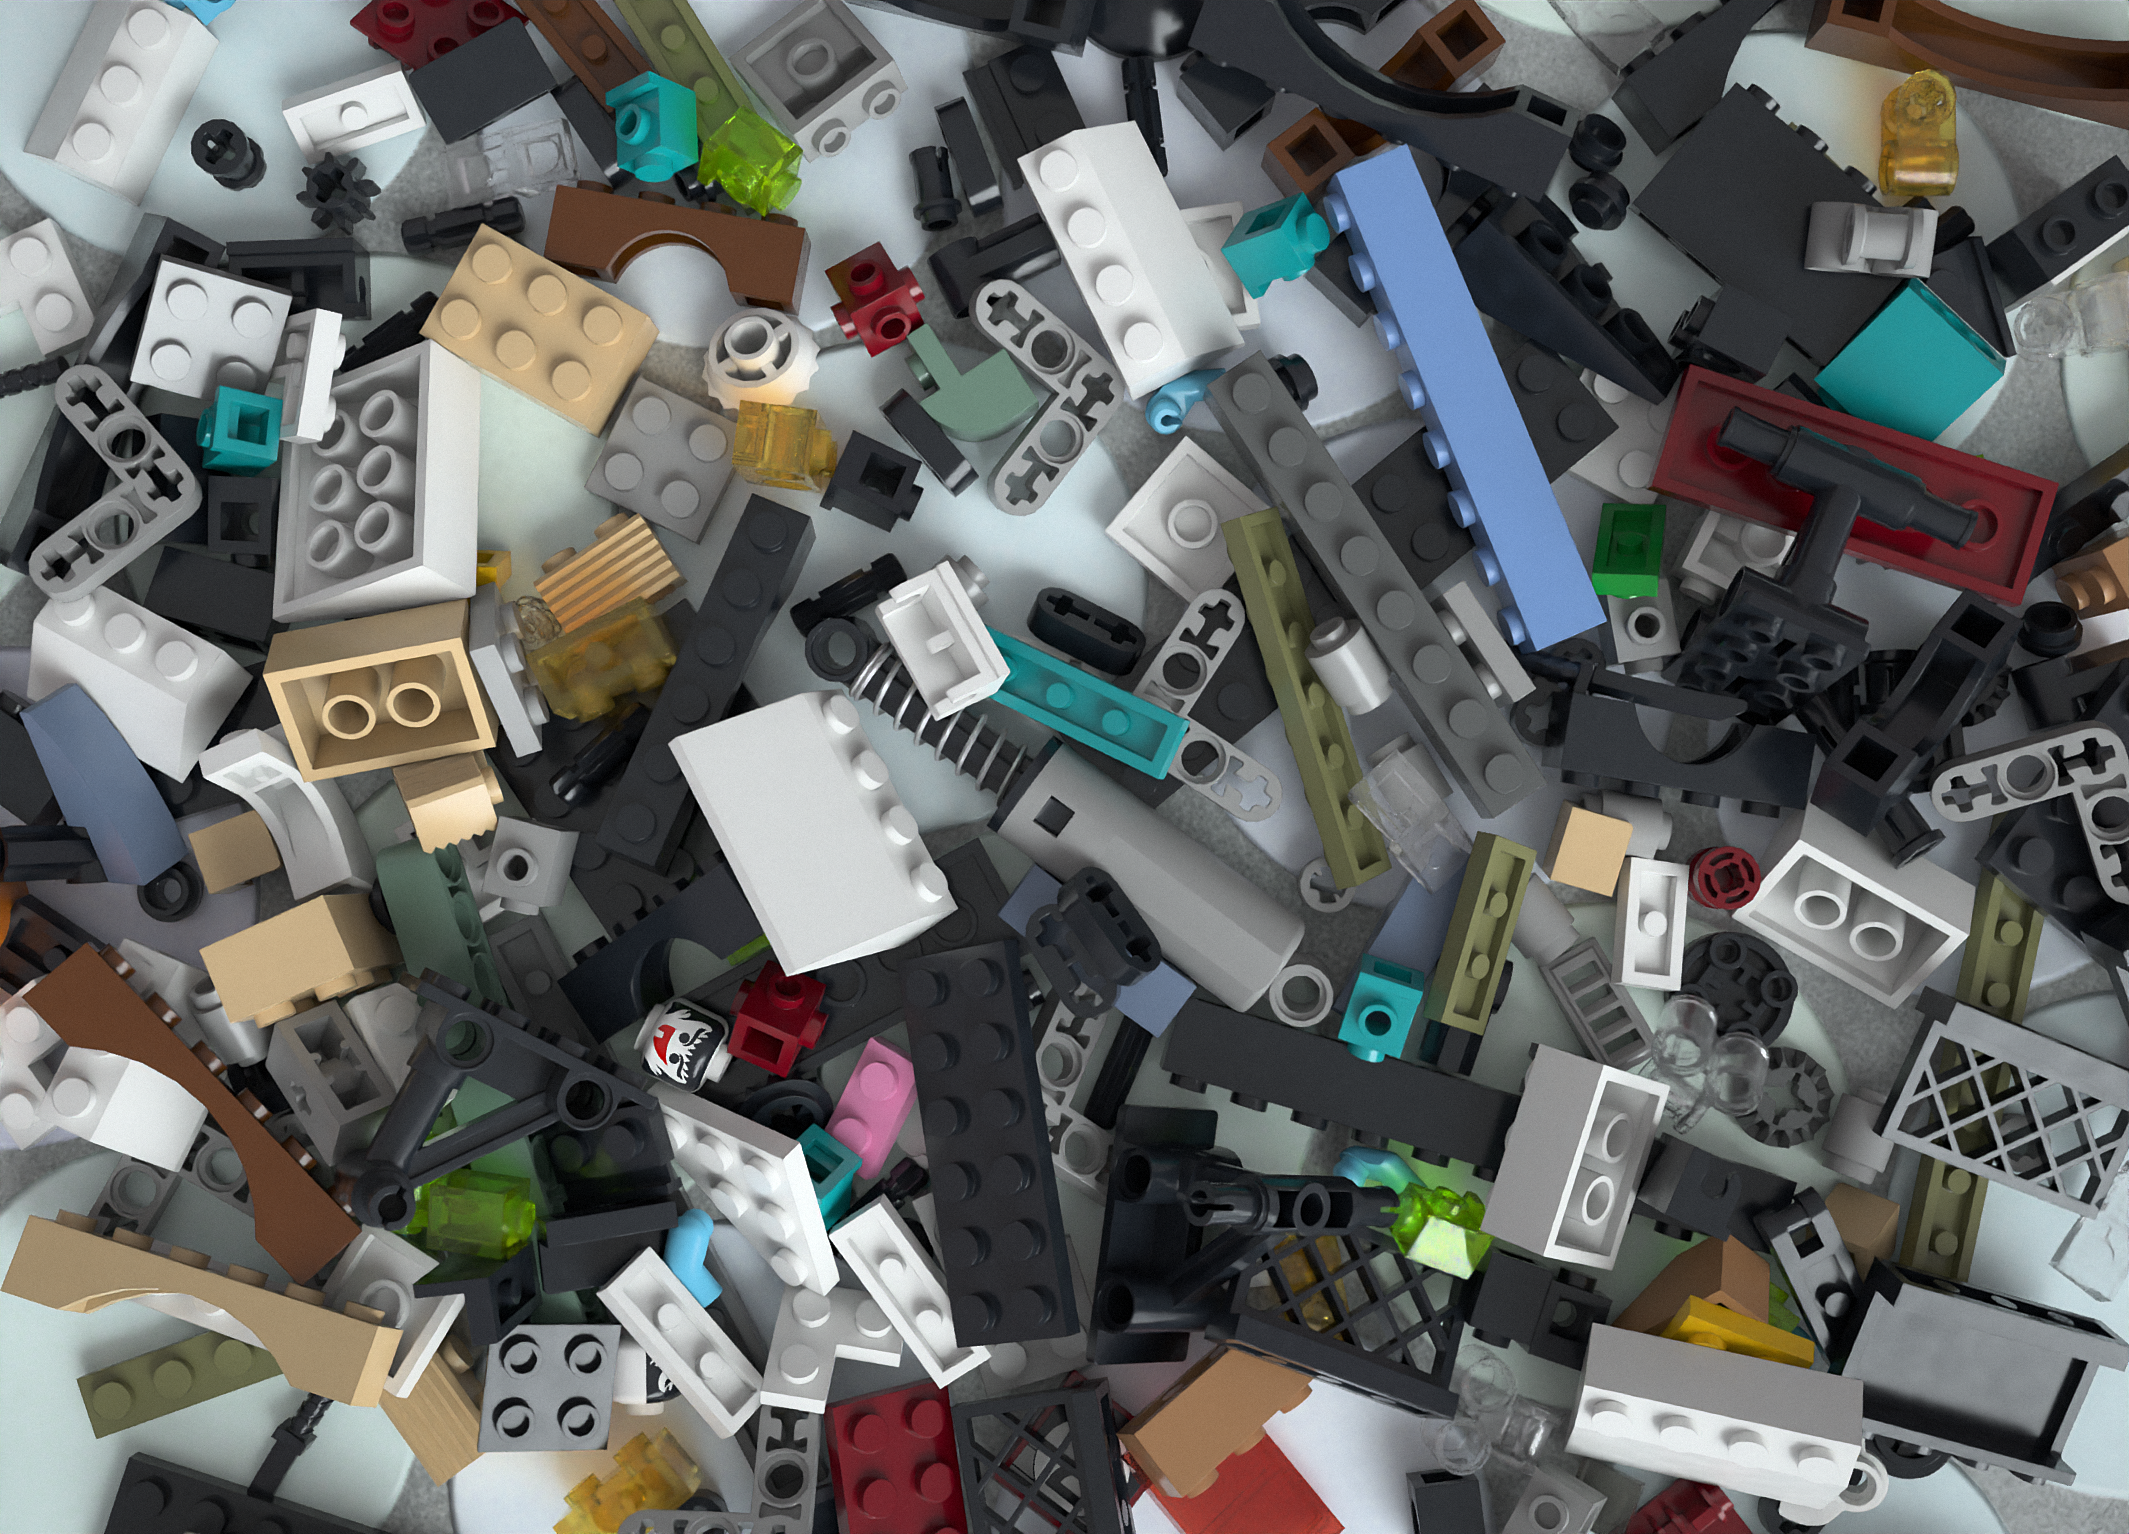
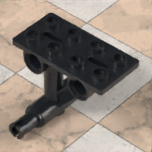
[1661,406,1979,726]
[334,967,659,1231]
[1086,1104,1400,1365]

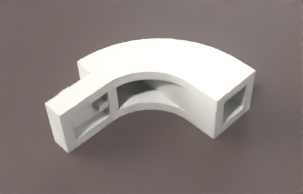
[197,723,377,904]

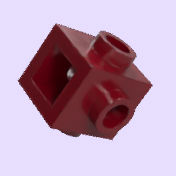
[824,241,925,358]
[727,960,828,1078]

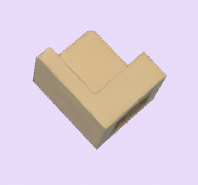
[1541,799,1633,897]
[188,809,284,894]
[1805,1183,1900,1284]

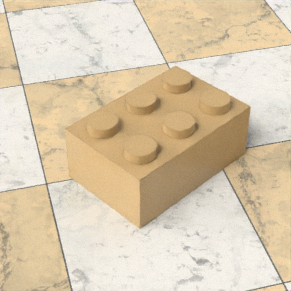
[419,223,660,438]
[263,598,499,783]
[199,893,405,1029]

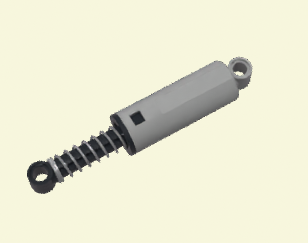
[805,616,1333,1027]

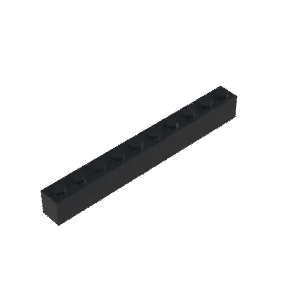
[1159,996,1797,1256]

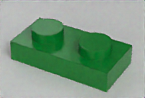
[1592,503,1667,599]

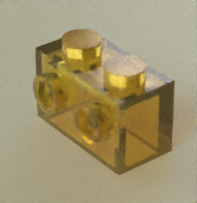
[525,596,679,723]
[552,1427,705,1534]

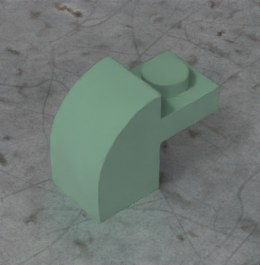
[904,323,1039,442]

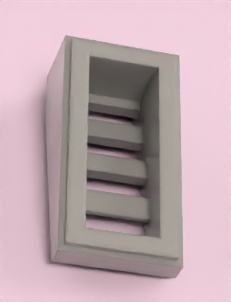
[1538,937,1662,1071]

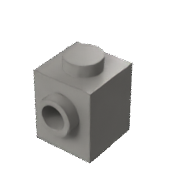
[1597,578,1681,676]
[481,816,580,916]

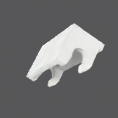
[874,561,1011,721]

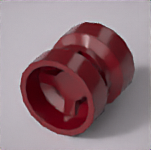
[1685,846,1761,910]

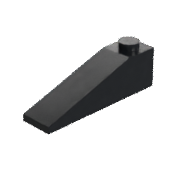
[1451,193,1682,406]

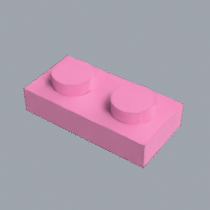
[824,1036,918,1180]

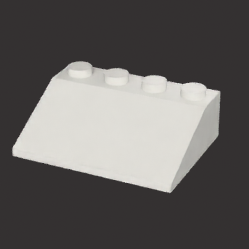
[272,339,481,623]
[668,688,958,977]
[1564,1322,1863,1510]

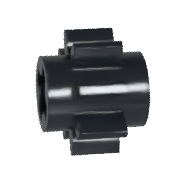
[296,152,381,236]

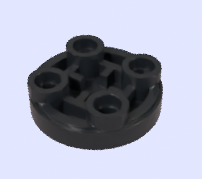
[1664,931,1798,1058]

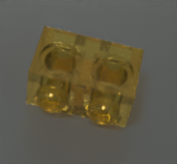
[731,400,838,494]

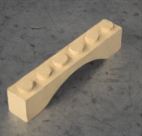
[0,1209,404,1408]

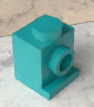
[606,71,698,182]
[1221,192,1330,299]
[196,385,283,478]
[1337,953,1425,1062]
[796,1123,863,1232]

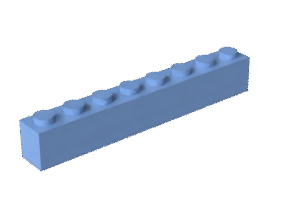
[1323,143,1607,654]

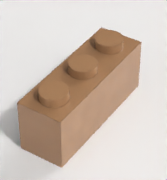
[1116,1310,1313,1499]

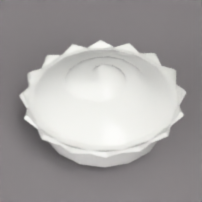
[702,308,821,416]

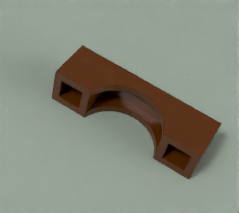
[1261,0,1506,205]
[543,180,811,316]

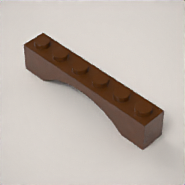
[1804,0,2129,130]
[22,942,362,1286]

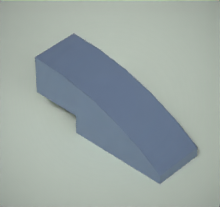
[19,683,190,885]
[1330,835,1470,1024]
[997,862,1197,1038]

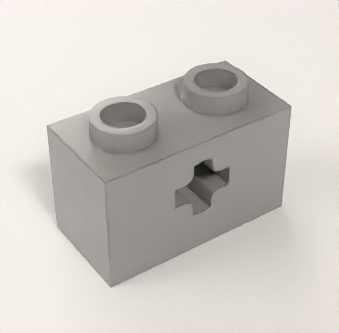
[265,1000,396,1167]

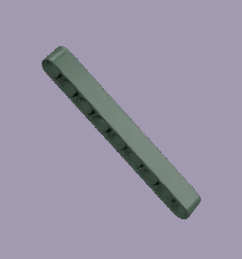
[376,837,611,1323]

